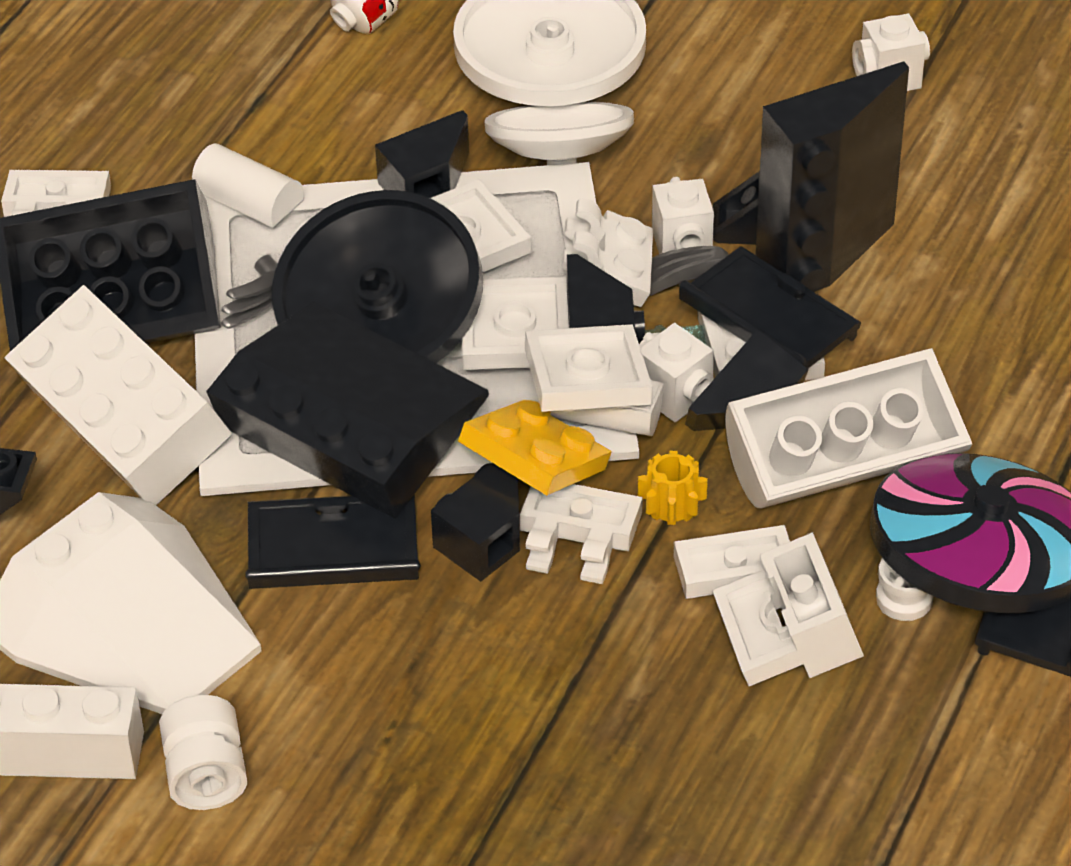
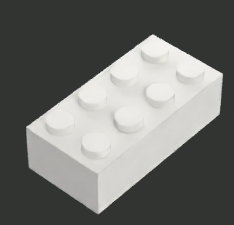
[4,285,232,505]

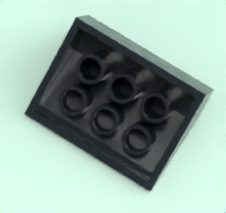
[756,61,909,292]
[0,179,221,351]
[206,302,489,519]

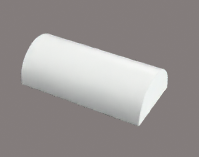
[725,348,972,509]

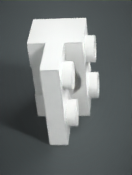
[712,532,864,686]

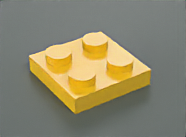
[458,399,612,496]

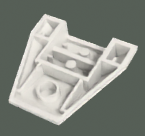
[0,492,261,714]

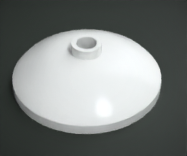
[485,102,634,165]

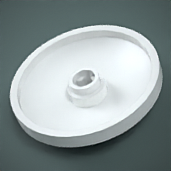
[453,0,646,106]

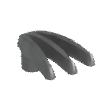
[649,246,729,295]
[221,254,278,328]

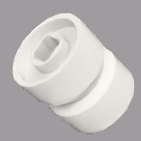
[159,695,247,810]

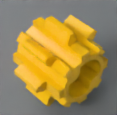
[638,451,708,525]

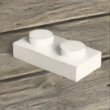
[674,525,790,599]

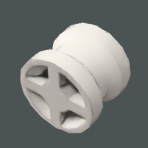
[876,558,934,621]

